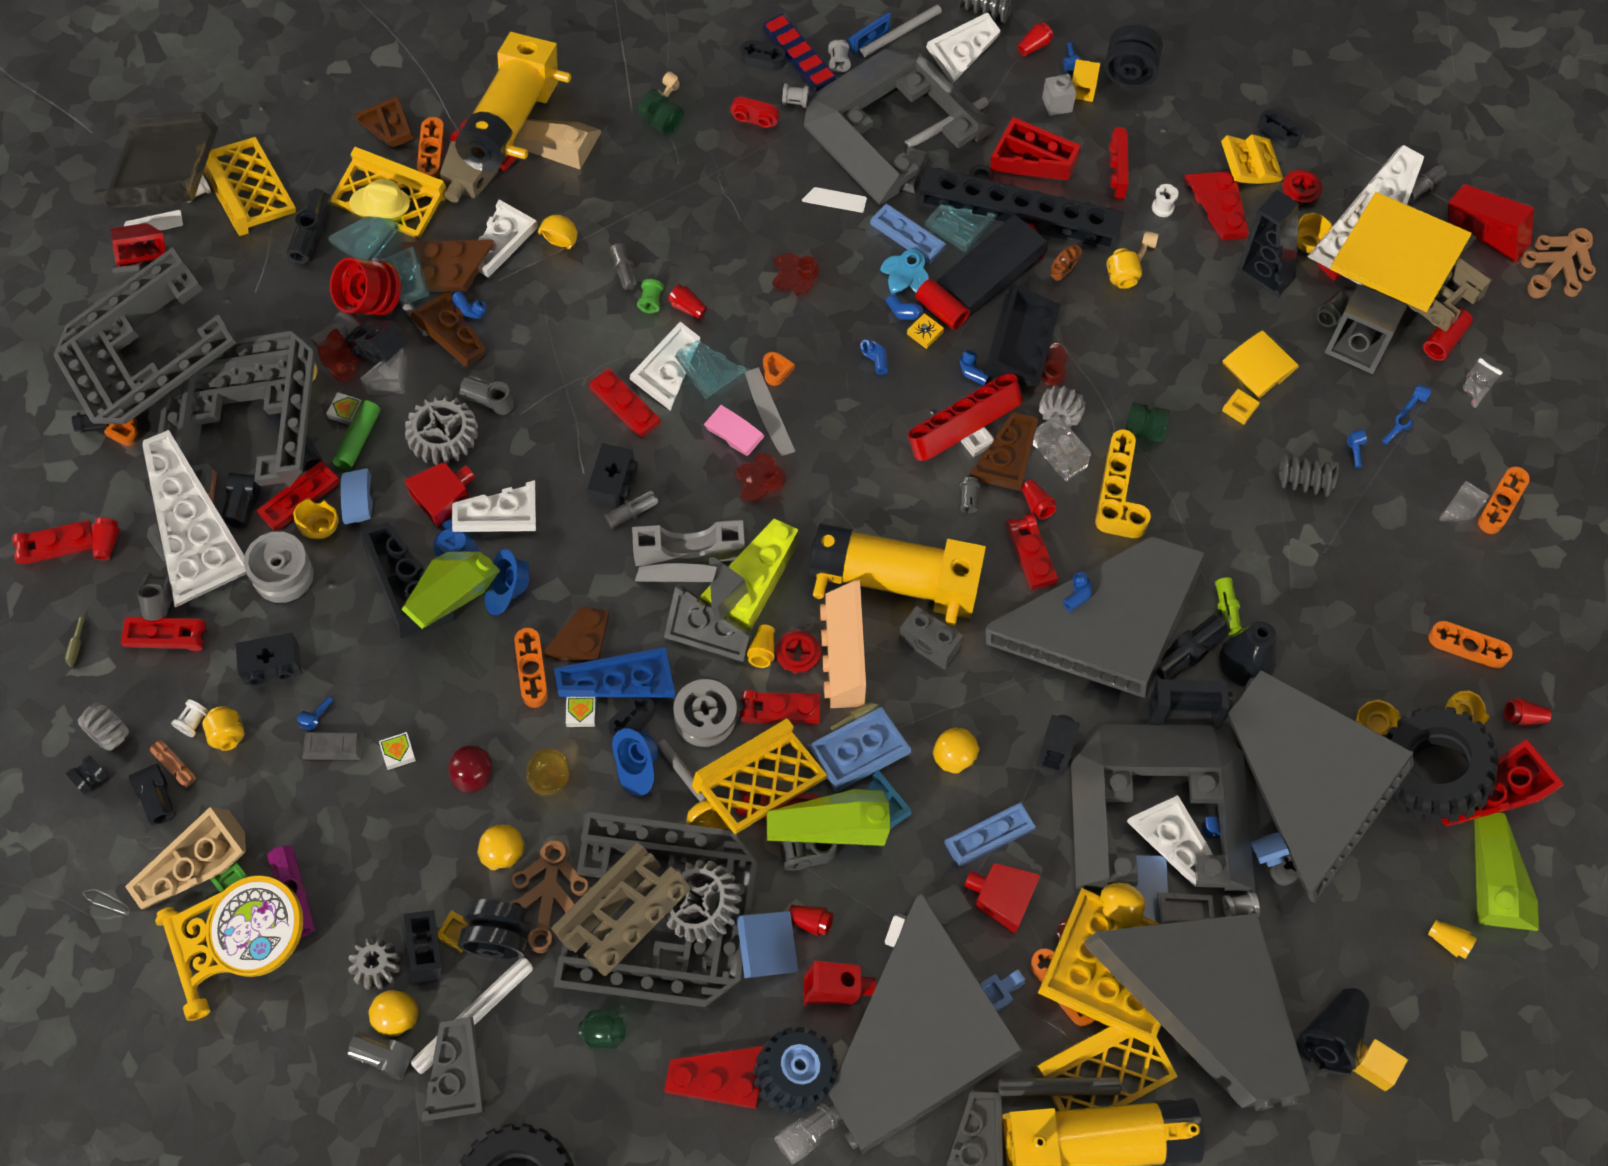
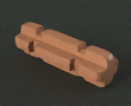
[150,740,196,788]

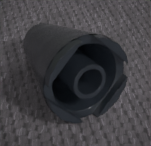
[1220,621,1276,686]
[1297,988,1370,1076]

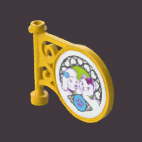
[155,876,303,1021]

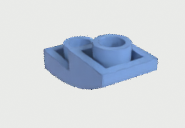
[341,468,373,524]
[1251,832,1290,867]

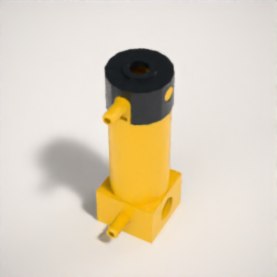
[455,32,571,172]
[809,523,986,626]
[1002,1098,1205,1166]

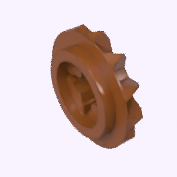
[1050,244,1082,281]

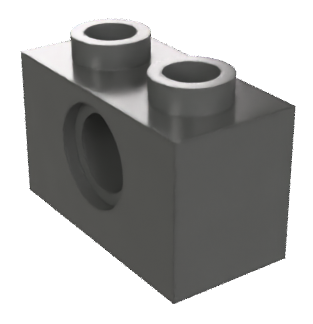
[899,606,963,670]

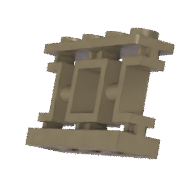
[1407,258,1491,331]
[551,843,690,976]

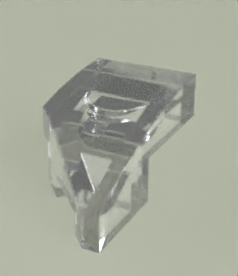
[1462,358,1503,408]
[1439,481,1490,522]

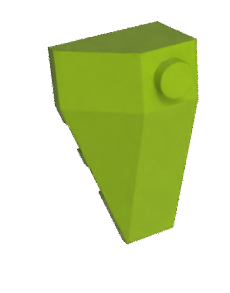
[402,552,500,629]
[767,789,890,846]
[1474,813,1539,931]

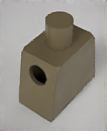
[440,141,498,203]

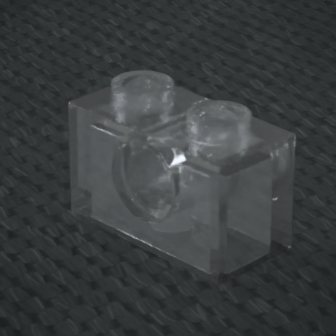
[1033,415,1091,482]

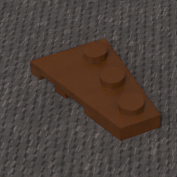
[410,291,486,367]
[969,412,1039,491]

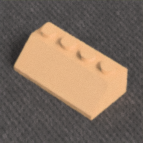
[820,581,866,708]

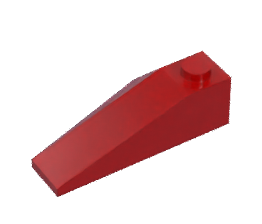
[1441,739,1564,827]

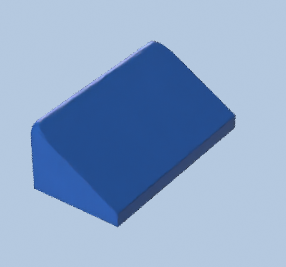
[846,12,891,54]

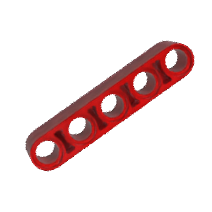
[907,374,1023,461]

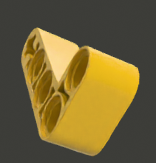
[1095,430,1151,538]

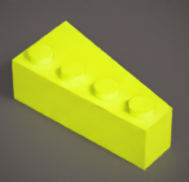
[699,519,799,632]

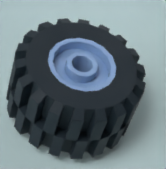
[753,1027,838,1114]

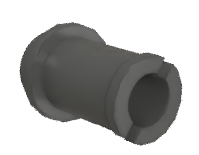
[959,477,981,513]

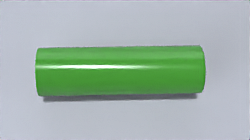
[332,400,381,470]

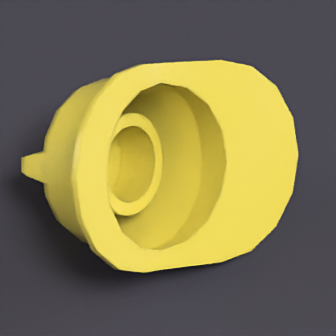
[349,179,410,219]

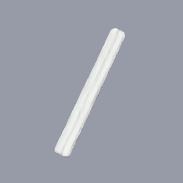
[410,957,533,1074]

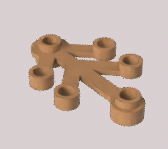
[1521,228,1596,298]
[509,840,589,953]

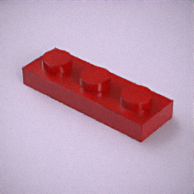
[589,368,661,439]
[256,461,340,532]

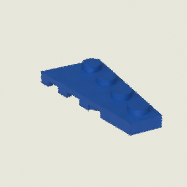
[554,647,676,698]

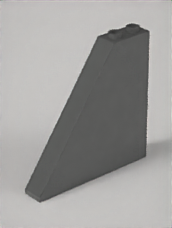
[986,536,1204,698]
[1228,670,1414,903]
[828,894,1021,1154]
[1084,913,1310,1111]

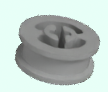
[673,679,737,747]

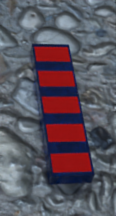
[763,13,837,92]

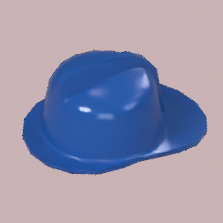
[485,549,529,615]
[612,728,658,797]

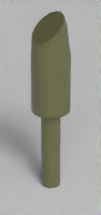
[65,617,85,668]
[830,702,880,732]

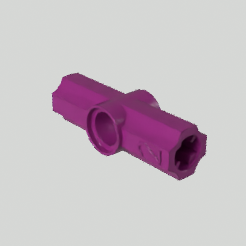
[267,845,316,937]

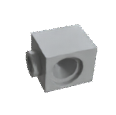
[1042,74,1076,116]

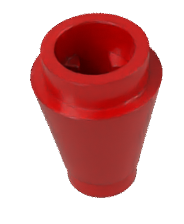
[1017,22,1054,57]
[668,284,707,320]
[1021,480,1057,520]
[91,518,120,560]
[1504,698,1551,726]
[789,904,833,937]

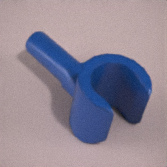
[1063,42,1079,72]
[1400,385,1432,415]
[1382,413,1414,445]
[1347,430,1367,468]
[297,697,334,730]
[1202,817,1220,838]

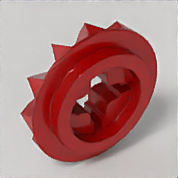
[1281,170,1323,206]
[776,631,821,674]

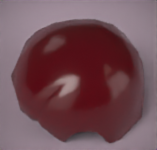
[448,746,493,792]

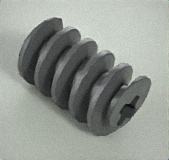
[960,0,1014,23]
[1278,454,1339,497]

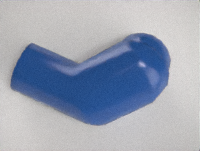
[885,294,923,320]
[959,350,990,386]

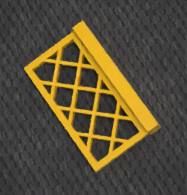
[197,137,296,236]
[331,147,447,239]
[691,719,827,834]
[1033,1010,1178,1111]

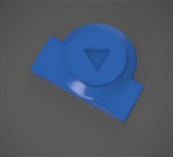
[433,519,480,557]

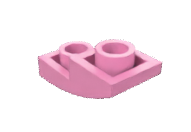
[704,405,765,456]

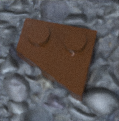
[354,96,414,148]
[544,606,609,663]

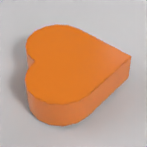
[763,352,795,386]
[104,418,140,446]

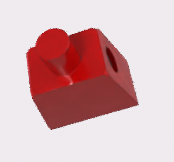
[110,223,166,266]
[404,463,475,529]
[964,863,1040,934]
[803,961,876,1006]

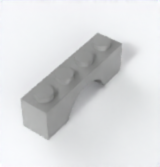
[632,520,745,566]

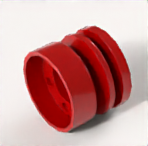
[330,258,401,315]

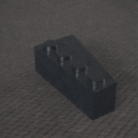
[1237,190,1299,298]
[361,522,454,638]

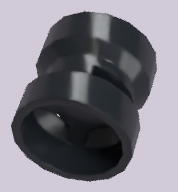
[65,754,109,795]

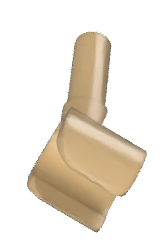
[658,71,680,106]
[1137,232,1159,261]

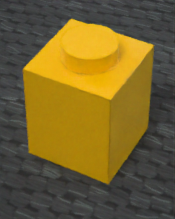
[1072,59,1100,102]
[1353,1039,1408,1092]

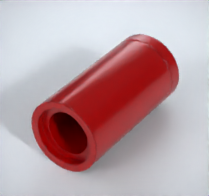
[915,278,970,330]
[1423,307,1473,361]

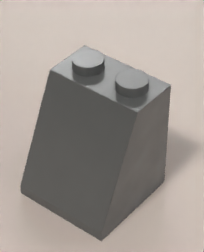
[1325,284,1407,374]

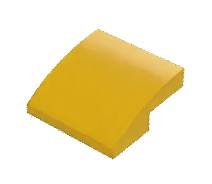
[1221,134,1284,184]
[1222,330,1299,399]

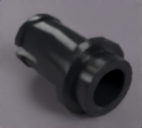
[72,412,109,434]

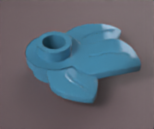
[880,249,929,294]

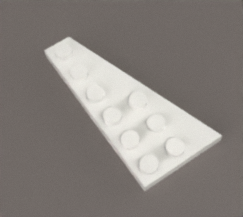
[1307,145,1424,290]
[142,430,247,607]

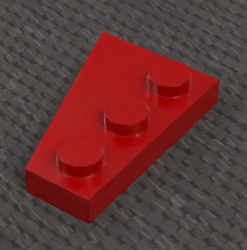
[1183,171,1249,240]
[664,1046,764,1109]

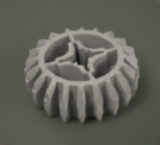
[405,395,478,465]
[663,860,742,943]

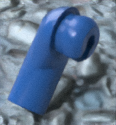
[452,291,487,319]
[860,339,888,375]
[1063,572,1091,612]

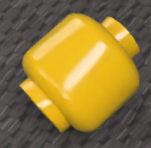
[1107,248,1142,289]
[202,706,245,751]

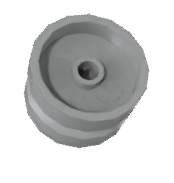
[244,532,314,603]

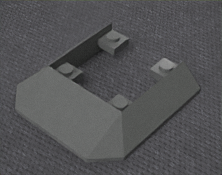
[804,49,996,205]
[53,247,240,424]
[150,331,316,493]
[1070,724,1255,892]
[553,811,758,1007]

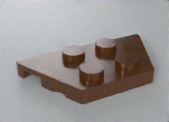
[401,240,497,292]

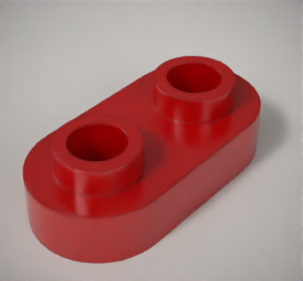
[730,97,780,128]

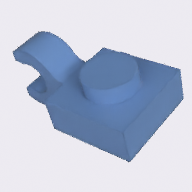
[980,969,1025,1012]

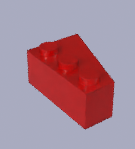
[990,117,1081,180]
[1448,184,1534,264]

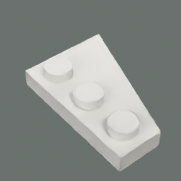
[926,12,1000,84]
[478,200,538,277]
[630,322,700,411]
[452,480,536,532]
[1126,795,1213,887]

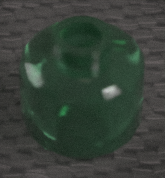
[578,1010,626,1050]

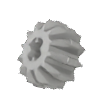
[1039,385,1086,428]
[78,702,129,751]
[348,937,401,990]

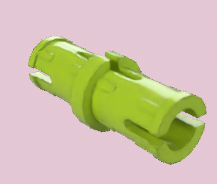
[1215,577,1243,635]

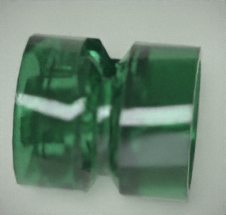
[637,89,684,136]
[1126,402,1170,444]

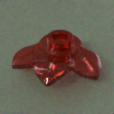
[772,254,820,296]
[318,328,361,381]
[1040,342,1067,386]
[734,453,786,500]

